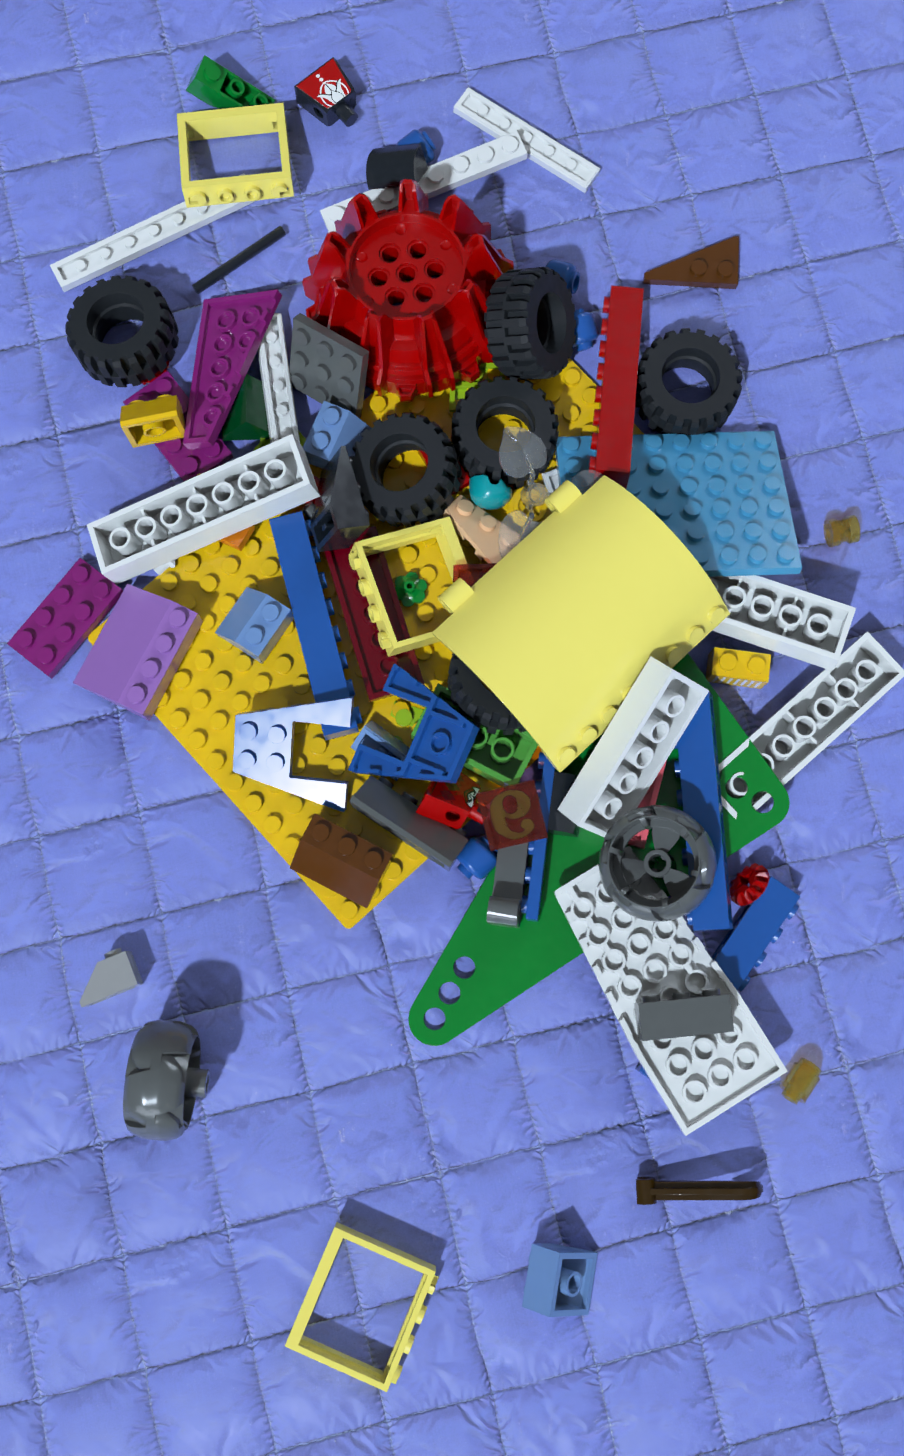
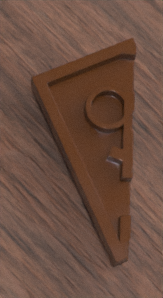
[643,236,739,289]

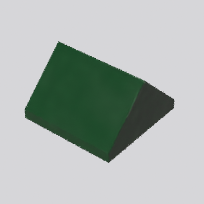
[222,374,270,441]

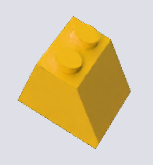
[120,394,185,448]

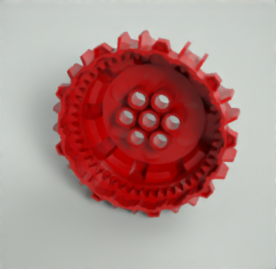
[302,179,514,402]

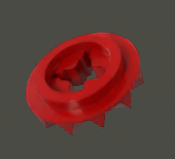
[730,863,769,906]

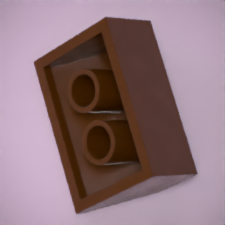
[290,814,394,908]

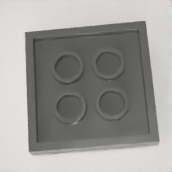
[290,313,369,419]

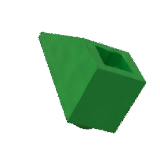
[186,55,275,109]

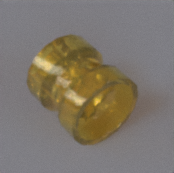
[823,515,860,547]

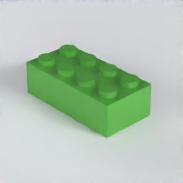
[411,684,538,789]

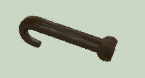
[636,1177,763,1205]

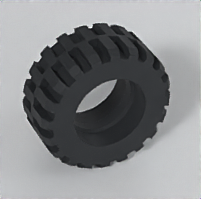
[484,267,576,380]
[65,276,179,387]
[635,328,743,435]
[451,376,559,489]
[350,412,462,528]
[447,653,526,735]

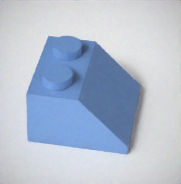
[303,401,372,469]
[215,587,294,664]
[522,1243,598,1317]

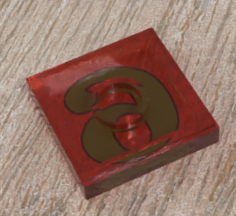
[476,779,548,851]

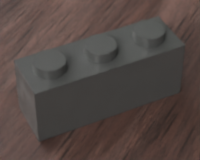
[634,988,734,1041]

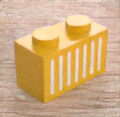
[706,647,771,689]

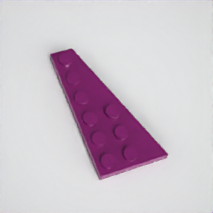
[183,289,282,449]

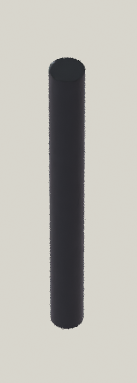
[192,226,286,294]

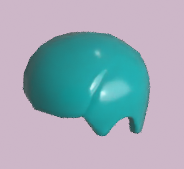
[469,475,512,510]

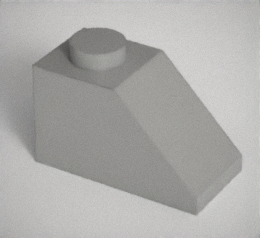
[79,948,143,1007]

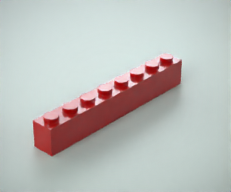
[588,285,644,489]

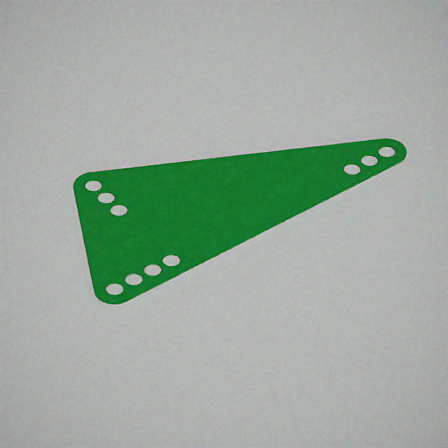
[408,654,790,1046]

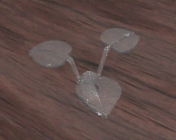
[498,427,604,558]

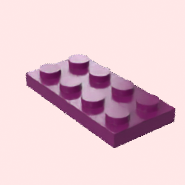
[123,371,233,482]
[7,558,123,679]

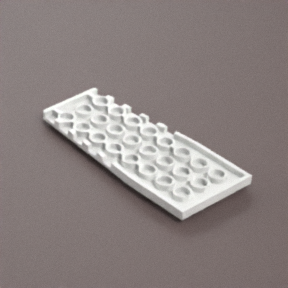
[554,846,788,1136]

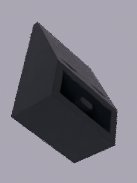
[310,446,370,552]

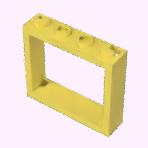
[177,103,294,208]
[349,516,475,657]
[285,1222,439,1392]

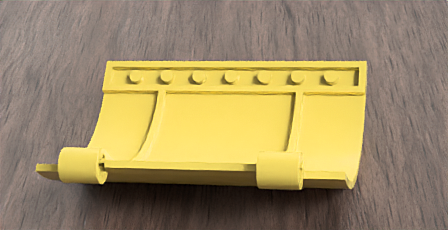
[432,475,730,773]

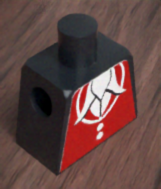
[294,57,358,127]

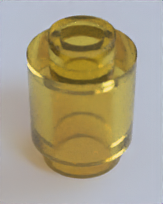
[779,1058,822,1105]

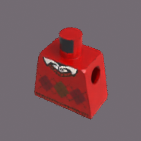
[416,772,490,829]

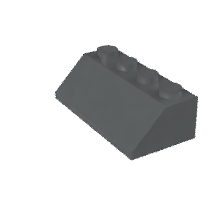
[350,776,469,872]

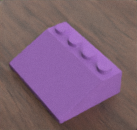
[73,584,203,721]

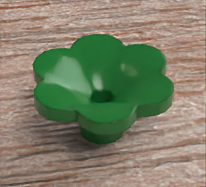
[395,572,427,607]

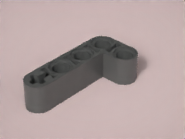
[487,812,532,928]

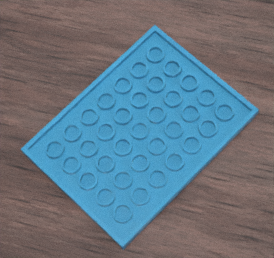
[555,431,802,577]

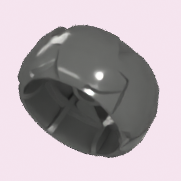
[598,805,717,922]
[123,1020,210,1141]

